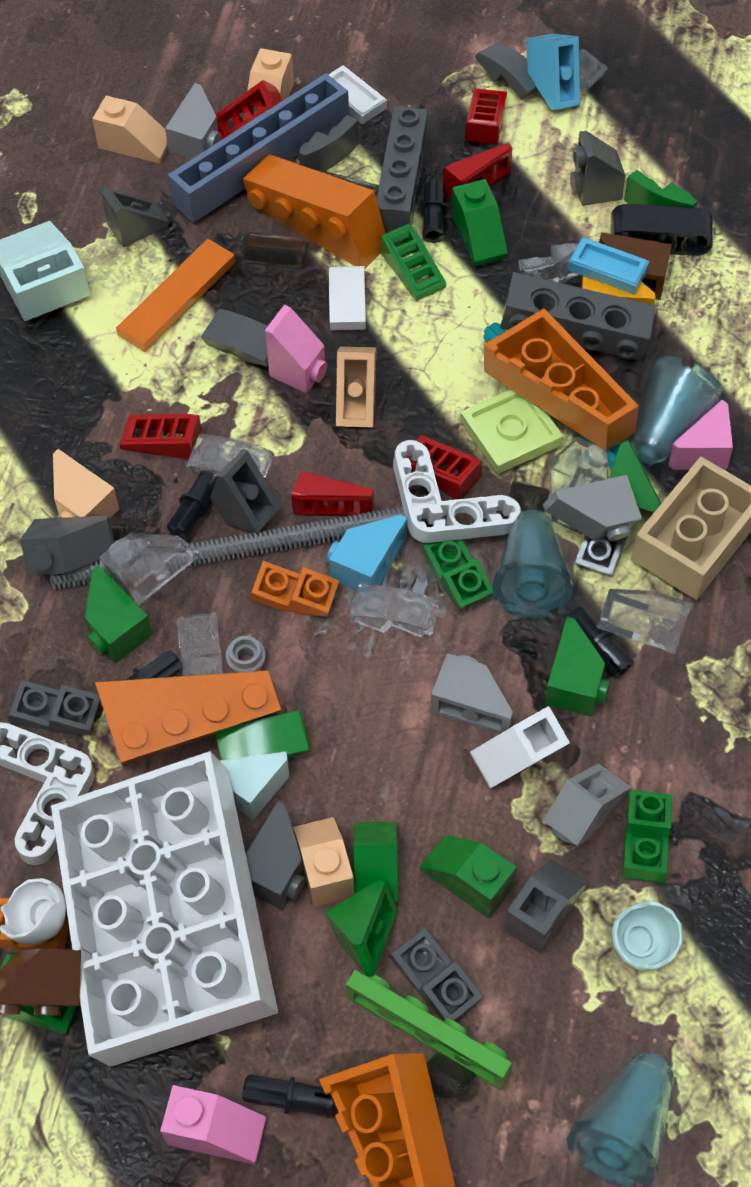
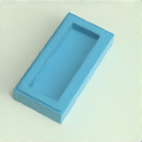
[568,237,650,294]

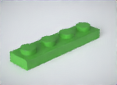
[345,970,512,1091]

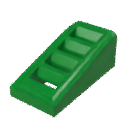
[381,224,446,301]

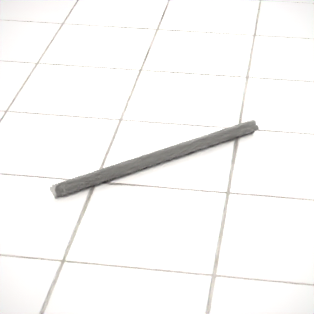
[50,507,429,590]

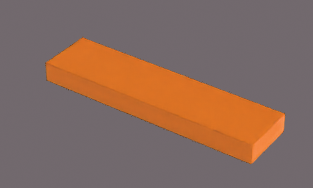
[116,239,236,352]

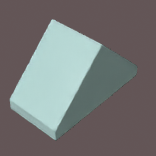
[220,752,290,820]

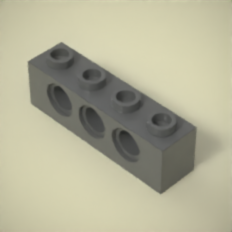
[377,106,428,233]
[500,272,655,361]

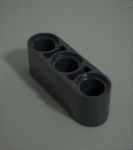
[610,204,713,256]

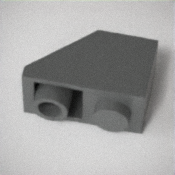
[570,131,626,206]
[504,859,588,953]

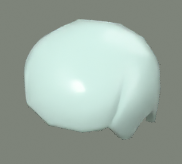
[611,901,683,971]

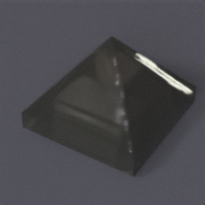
[504,480,550,527]
[426,1052,477,1099]

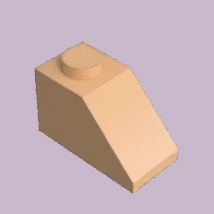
[243,48,294,122]
[92,96,168,164]
[336,347,377,427]
[53,449,119,518]
[293,817,355,908]

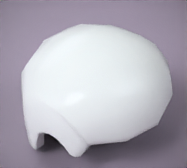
[0,878,66,945]

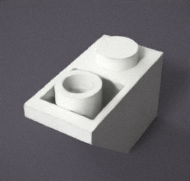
[469,706,570,789]

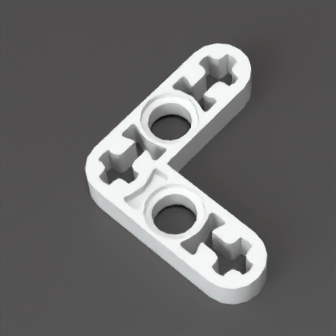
[393,440,521,543]
[0,722,95,865]

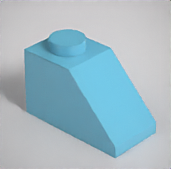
[526,34,580,110]
[326,515,407,597]

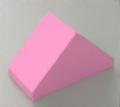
[668,400,733,470]

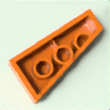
[243,154,386,270]
[484,308,639,451]
[95,670,281,766]
[319,1053,456,1187]

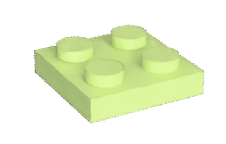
[460,389,564,475]

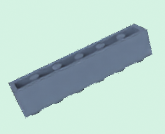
[168,73,349,223]

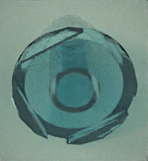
[631,356,723,465]
[493,510,573,618]
[566,1052,674,1187]

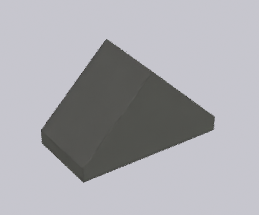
[100,186,170,247]

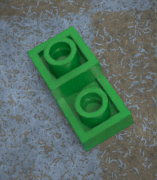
[624,170,698,208]
[421,539,495,610]
[215,711,312,760]
[622,790,672,883]

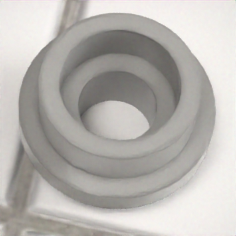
[225,636,266,673]

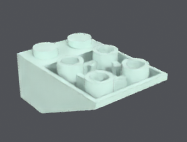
[0,221,91,321]

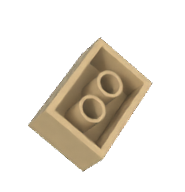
[631,456,751,600]

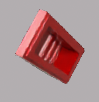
[216,80,283,140]
[465,88,507,145]
[443,143,512,198]
[120,414,202,460]
[405,435,482,500]
[291,471,375,516]

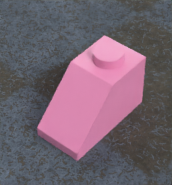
[265,305,328,393]
[160,1085,267,1165]

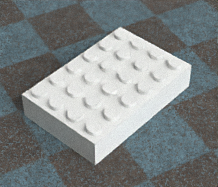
[51,751,278,1067]

